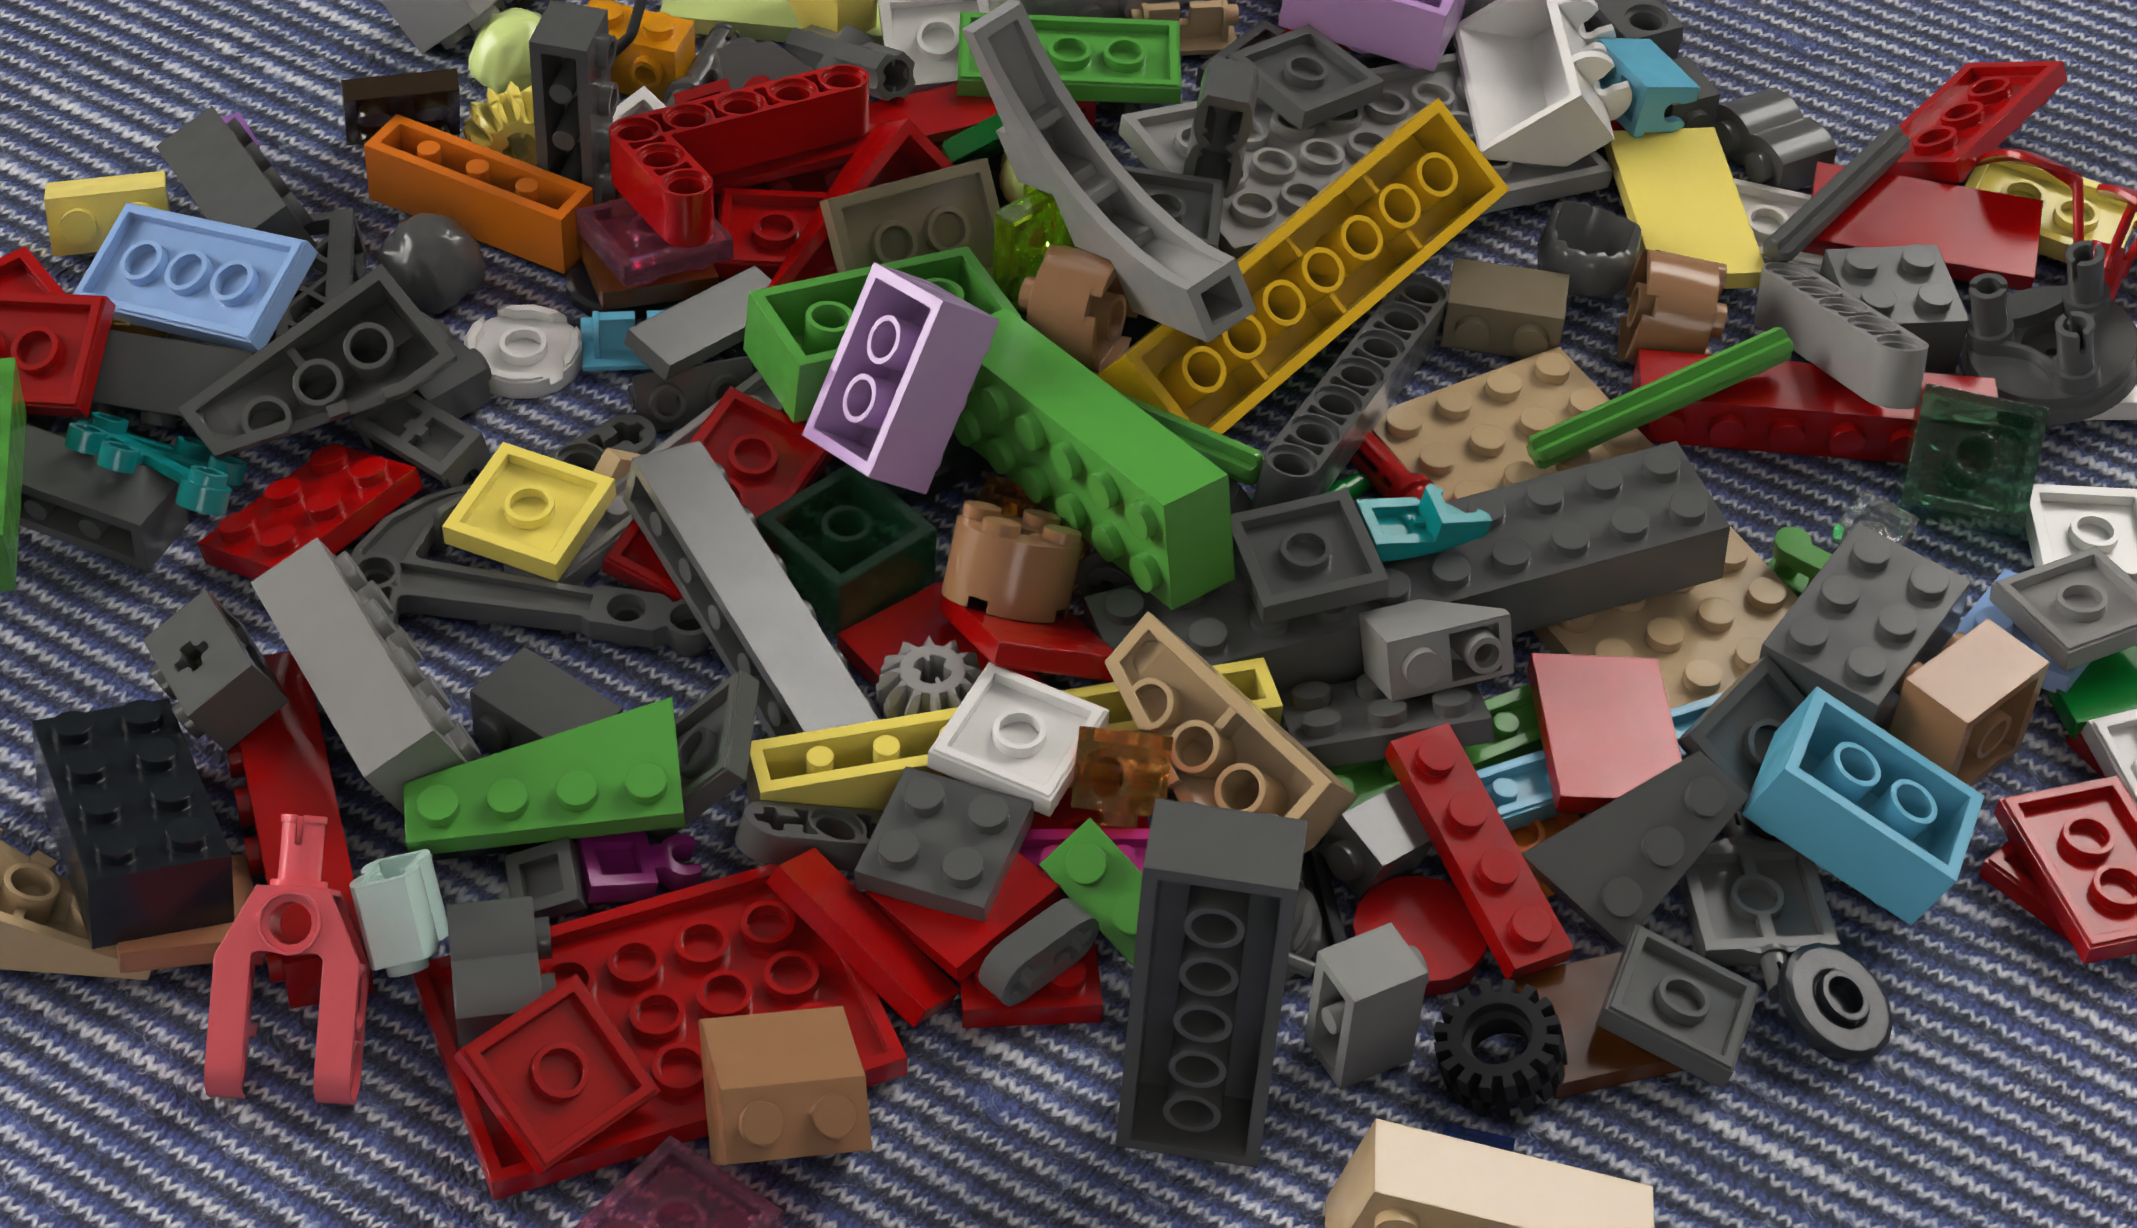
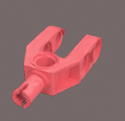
[204,814,370,1105]

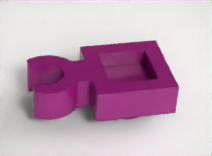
[576,831,703,904]

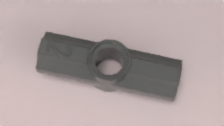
[784,25,916,101]

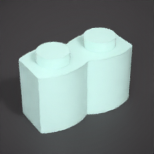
[349,849,449,977]

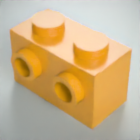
[586,0,696,103]

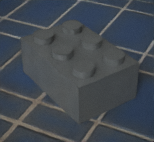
[1759,523,1972,729]

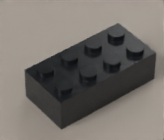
[32,698,235,949]

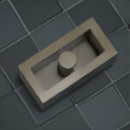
[1441,257,1570,359]

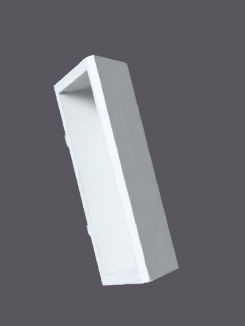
[1452,0,1632,167]

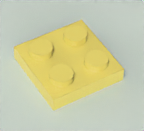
[442,442,616,582]

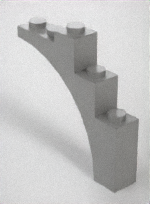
[962,0,1257,343]

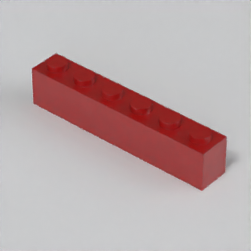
[1630,349,2003,470]
[227,651,375,1009]

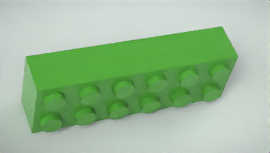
[953,307,1235,610]

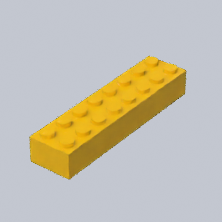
[1097,98,1510,434]

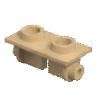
[1129,0,1239,56]

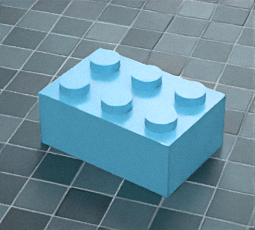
[1742,686,1985,925]

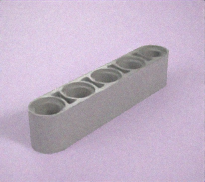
[1754,262,1929,409]

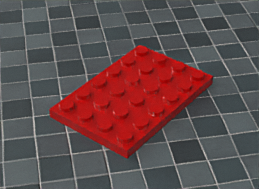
[411,864,908,1201]

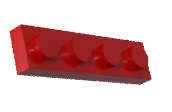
[1384,722,1574,980]

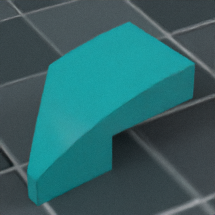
[1355,483,1492,562]

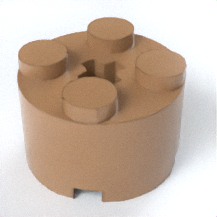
[1018,244,1138,375]
[1617,249,1728,365]
[941,500,1083,623]

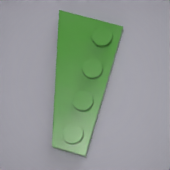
[403,697,686,854]

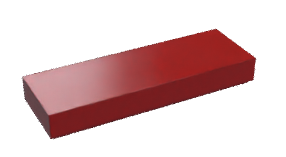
[767,847,960,1027]

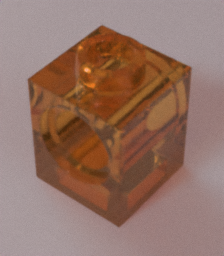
[1071,726,1173,828]

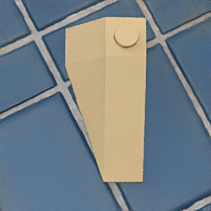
[1104,611,1358,853]
[0,828,151,980]

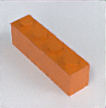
[364,114,595,274]

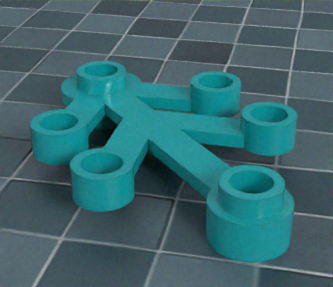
[64,412,248,516]

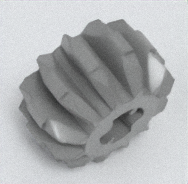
[876,636,983,719]

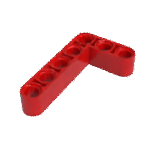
[608,64,870,248]

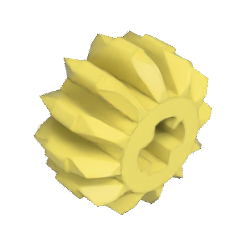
[463,81,537,167]

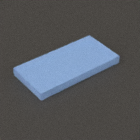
[73,202,318,353]

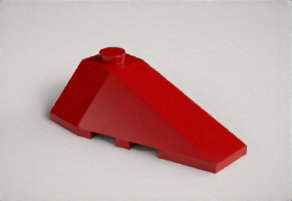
[768,118,955,287]

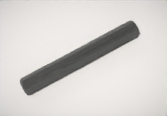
[1763,126,1911,262]

